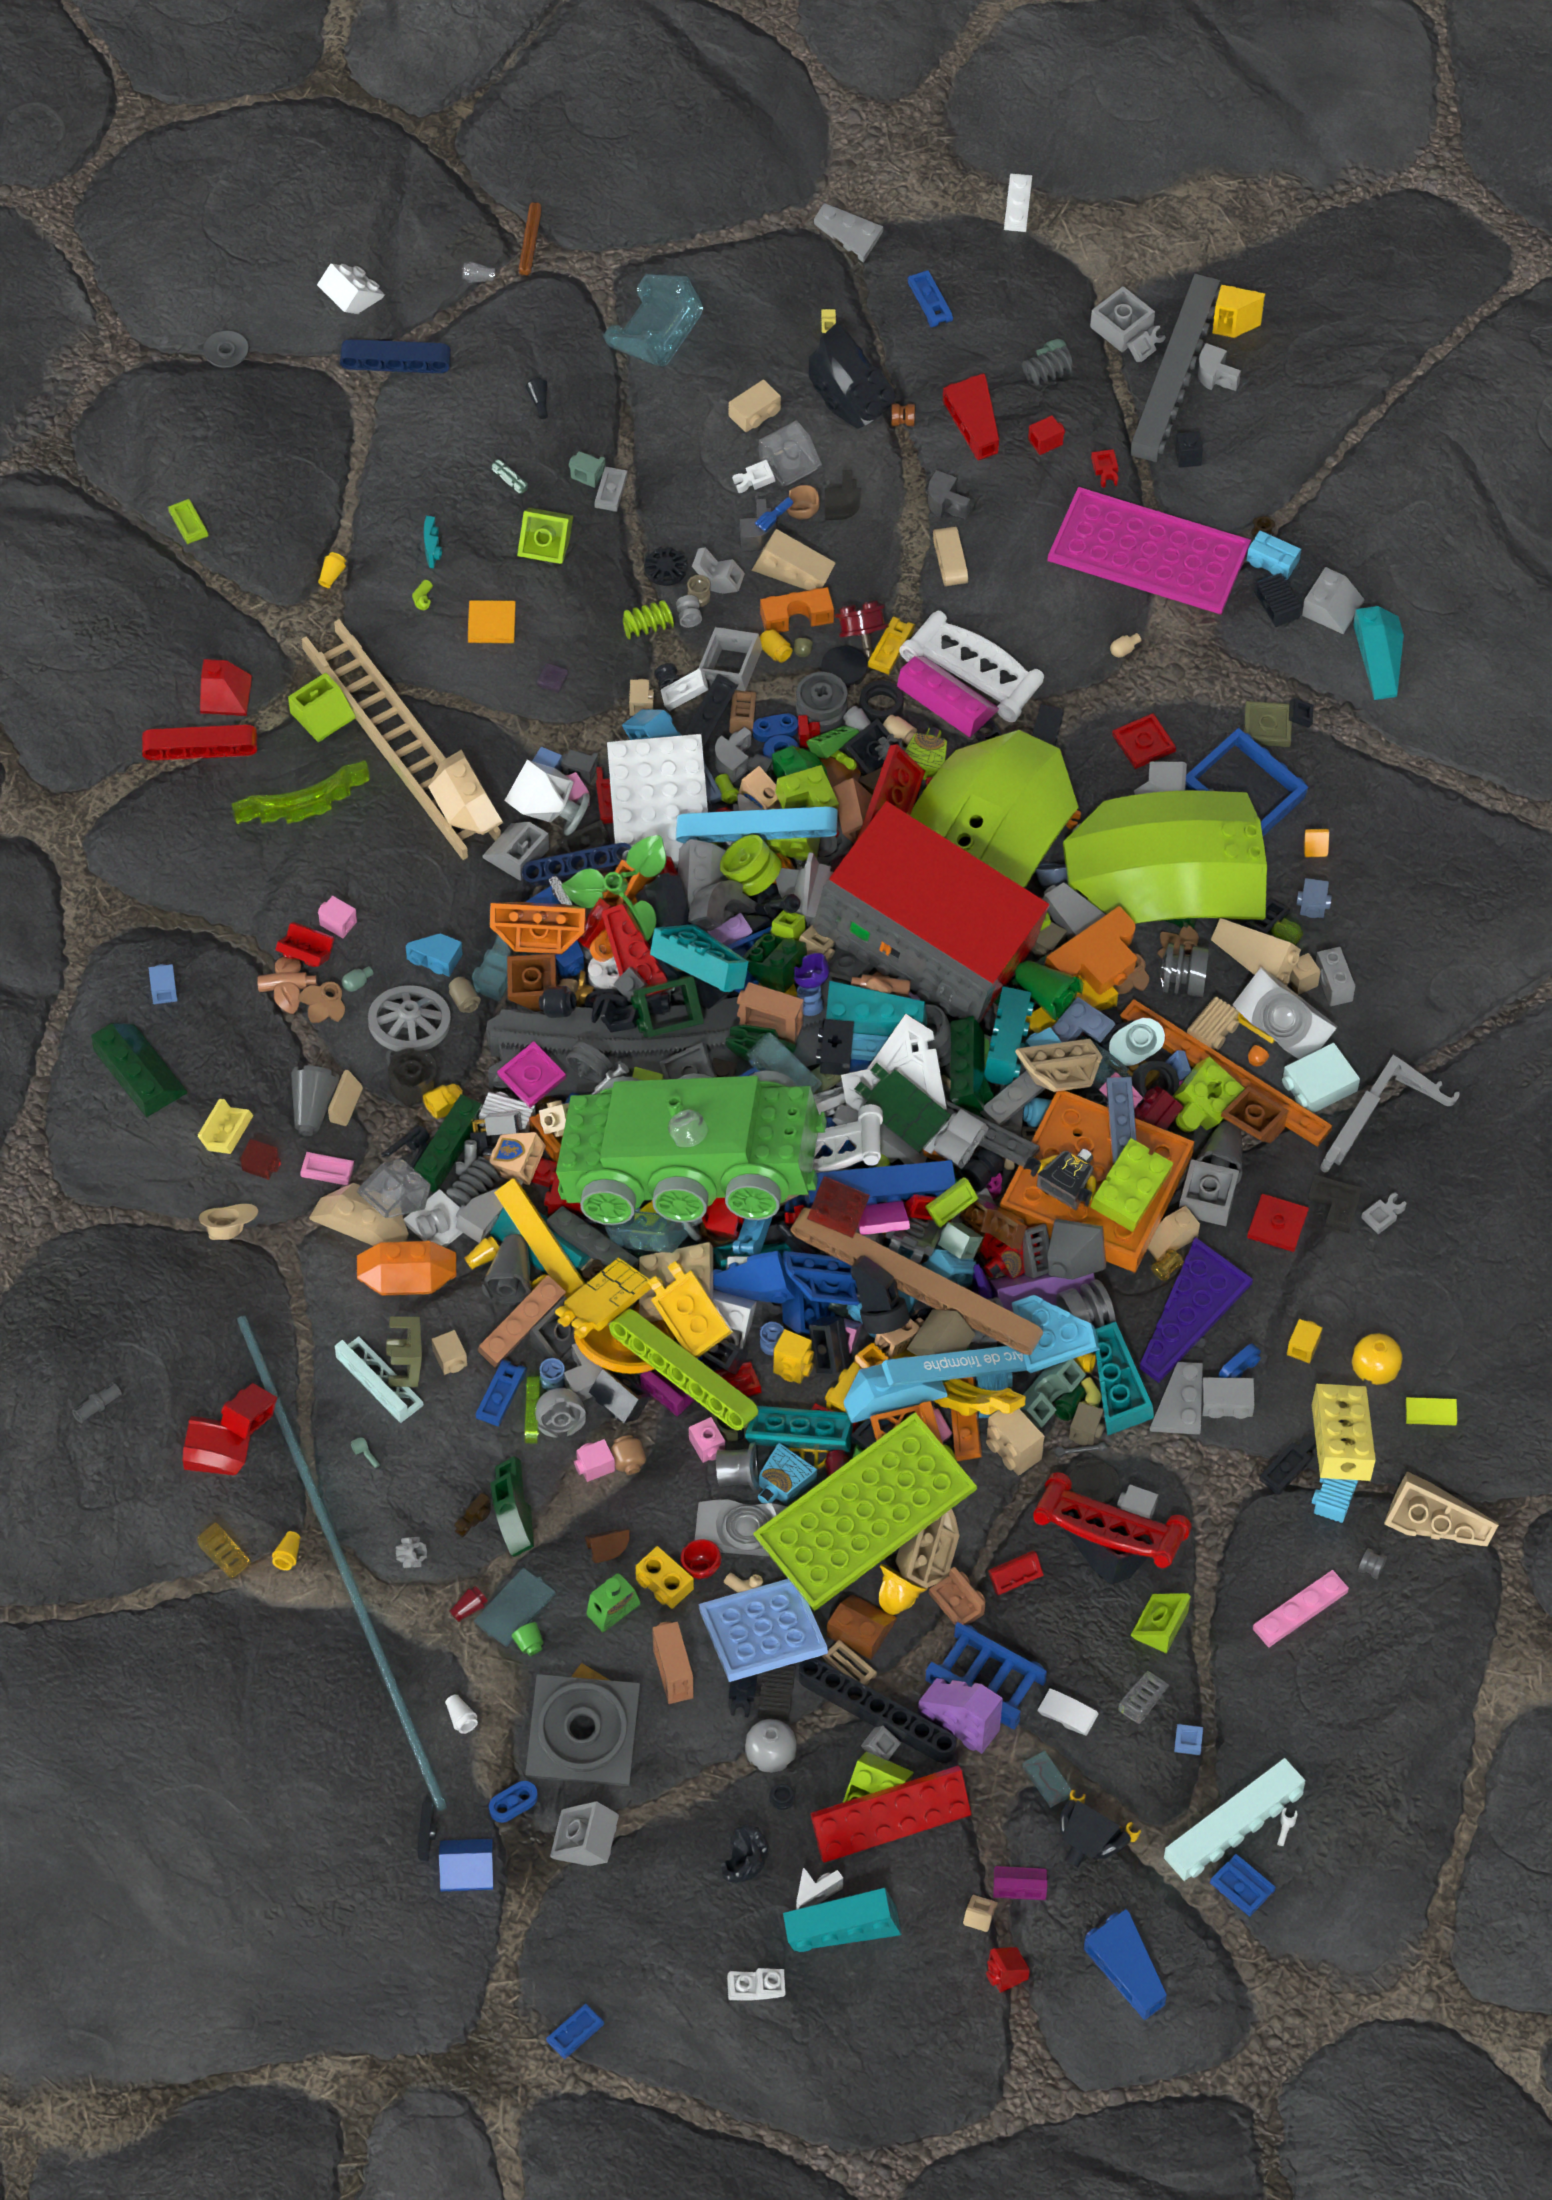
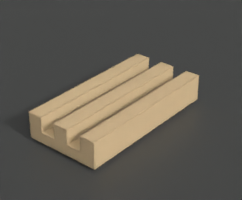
[822,1640,877,1686]

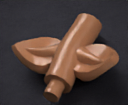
[258,956,317,1015]
[851,971,911,997]

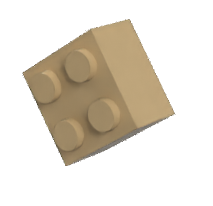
[986,1409,1044,1476]

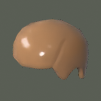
[787,485,820,520]

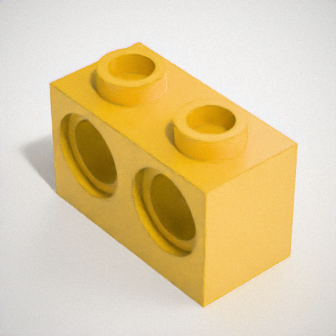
[636,1546,694,1609]

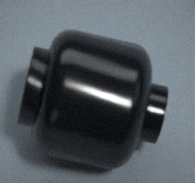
[539,986,577,1018]

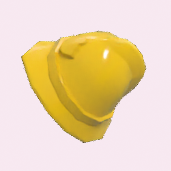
[879,1564,928,1615]

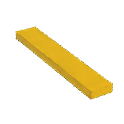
[494,1178,586,1299]

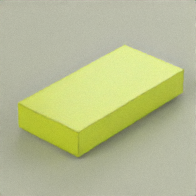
[1405,1397,1457,1425]

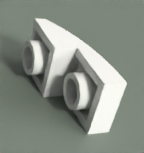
[1038,1689,1099,1736]
[727,1968,785,2000]

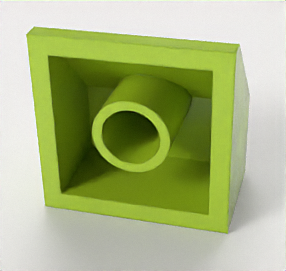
[517,508,573,564]

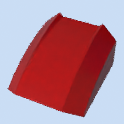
[183,1416,250,1475]

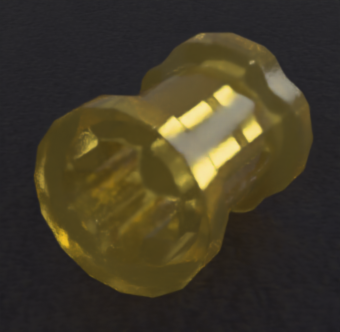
[1151,1249,1184,1281]

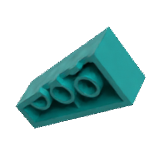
[650,924,748,992]
[826,981,927,1037]
[984,987,1034,1086]
[783,1888,902,1952]

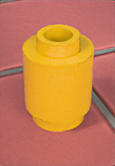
[760,629,793,663]

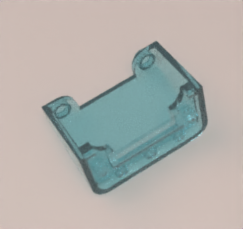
[603,274,702,367]

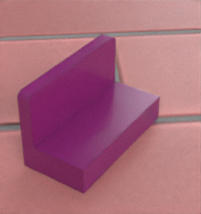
[640,1370,695,1417]
[993,1866,1047,1900]

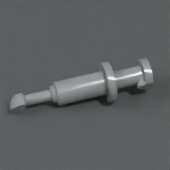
[591,1063,629,1095]

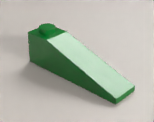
[772,745,838,822]

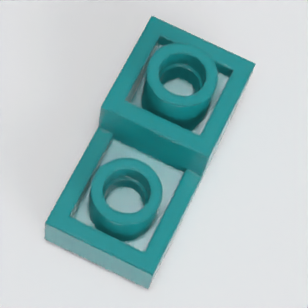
[424,516,442,568]

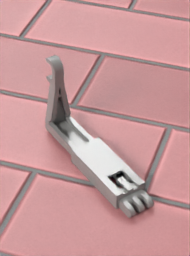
[1320,1055,1459,1172]

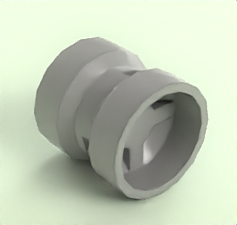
[676,595,702,628]
[416,1208,449,1240]

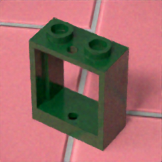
[631,975,704,1037]

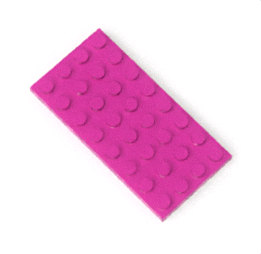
[1048,487,1251,614]

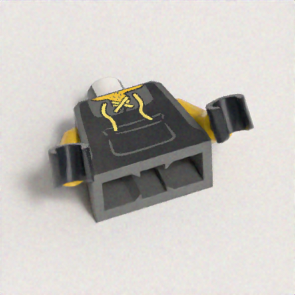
[1023,1149,1096,1210]

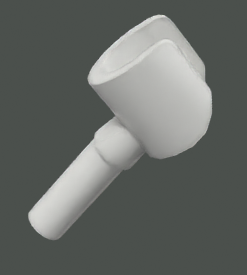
[1277,1808,1297,1846]

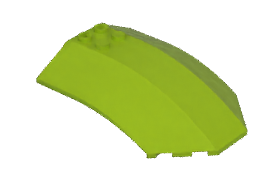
[1063,790,1267,924]

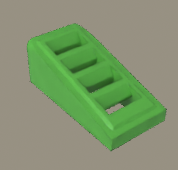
[806,725,860,759]

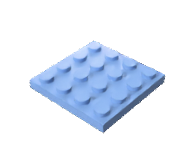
[699,1579,828,1682]

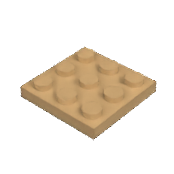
[639,1242,713,1322]

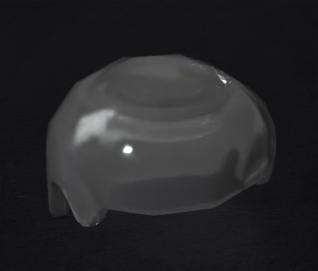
[668,1109,708,1147]

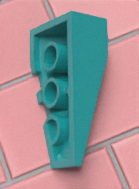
[1353,606,1404,700]

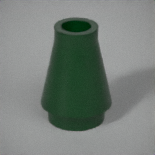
[1054,1385,1086,1421]

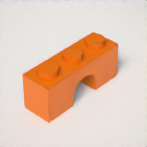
[760,587,834,633]

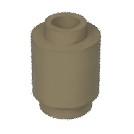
[449,977,481,1013]

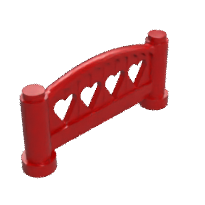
[1033,1472,1192,1568]

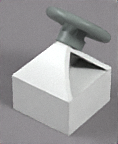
[505,760,590,836]

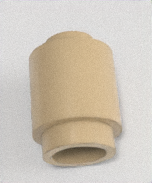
[883,715,917,747]

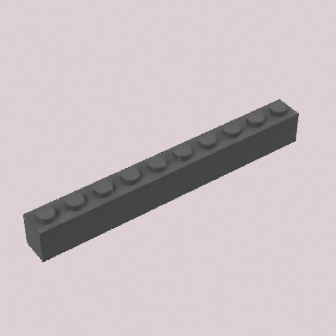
[1131,274,1220,462]

